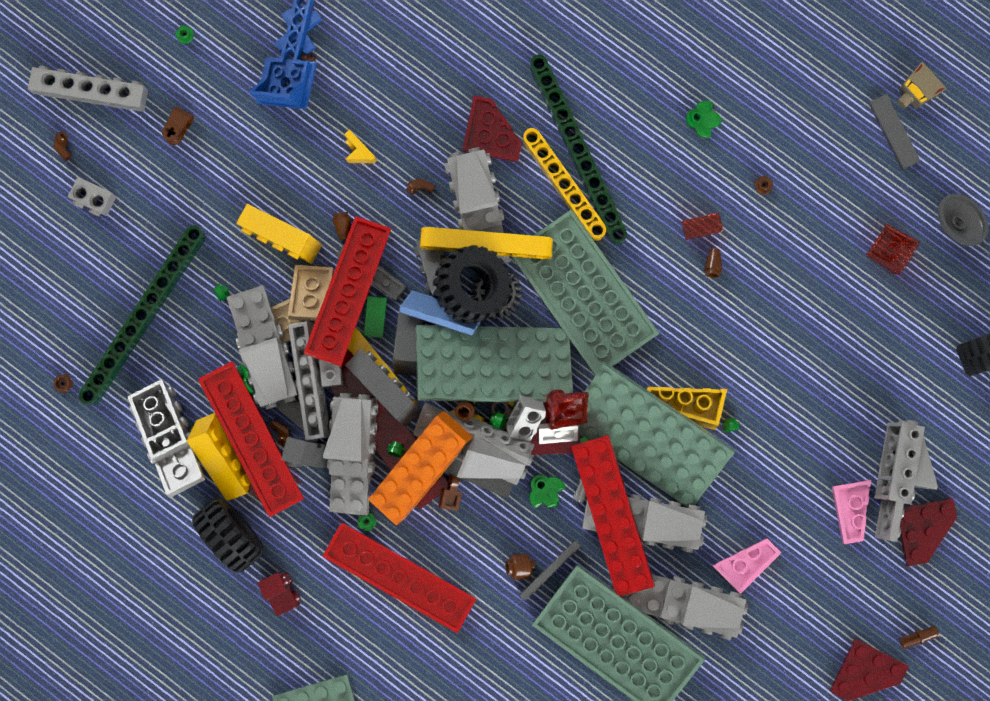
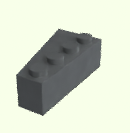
[345,349,421,427]

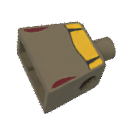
[897,62,947,109]

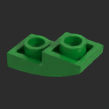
[364,295,387,338]

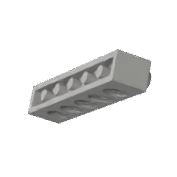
[28,66,148,112]
[288,321,331,440]

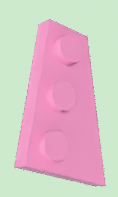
[832,480,871,544]
[712,538,781,594]

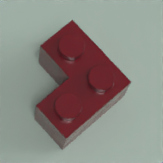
[257,570,301,616]

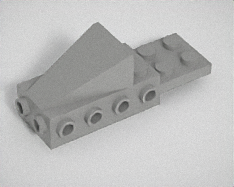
[444,147,510,271]
[227,285,299,410]
[127,379,205,498]
[323,393,378,515]
[413,403,535,485]
[874,420,938,542]
[582,494,707,553]
[624,574,748,640]

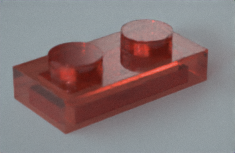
[681,213,723,241]

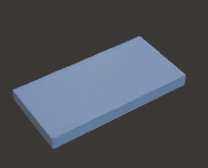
[399,290,481,336]

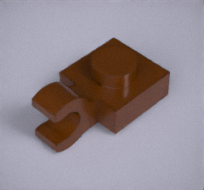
[438,475,462,511]

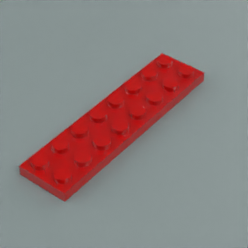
[304,216,391,366]
[198,361,305,517]
[571,435,655,596]
[322,522,477,633]

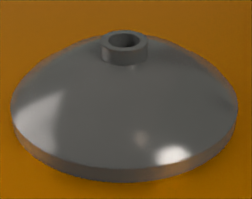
[938,194,988,246]

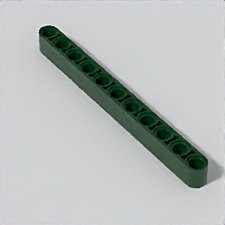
[530,54,627,245]
[79,225,206,405]

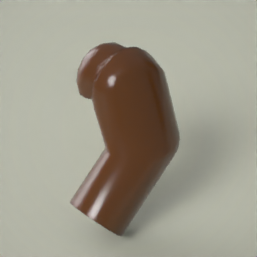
[54,132,72,161]
[406,178,436,194]
[270,419,291,446]

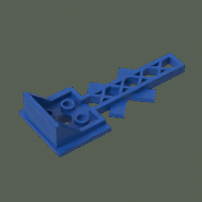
[250,0,323,109]

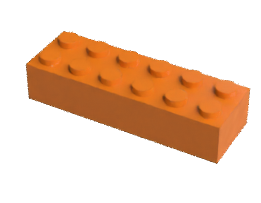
[368,411,473,526]

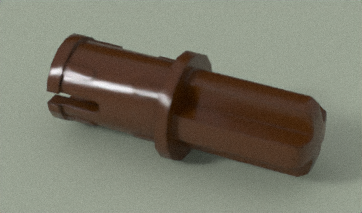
[899,625,940,649]

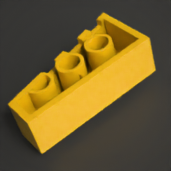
[236,204,322,265]
[646,387,727,430]
[186,413,251,501]

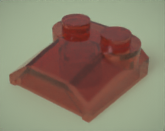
[866,224,920,275]
[546,389,589,430]

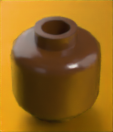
[505,553,535,580]

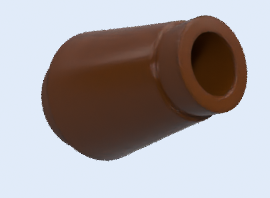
[332,212,350,240]
[704,248,723,278]
[455,401,474,421]

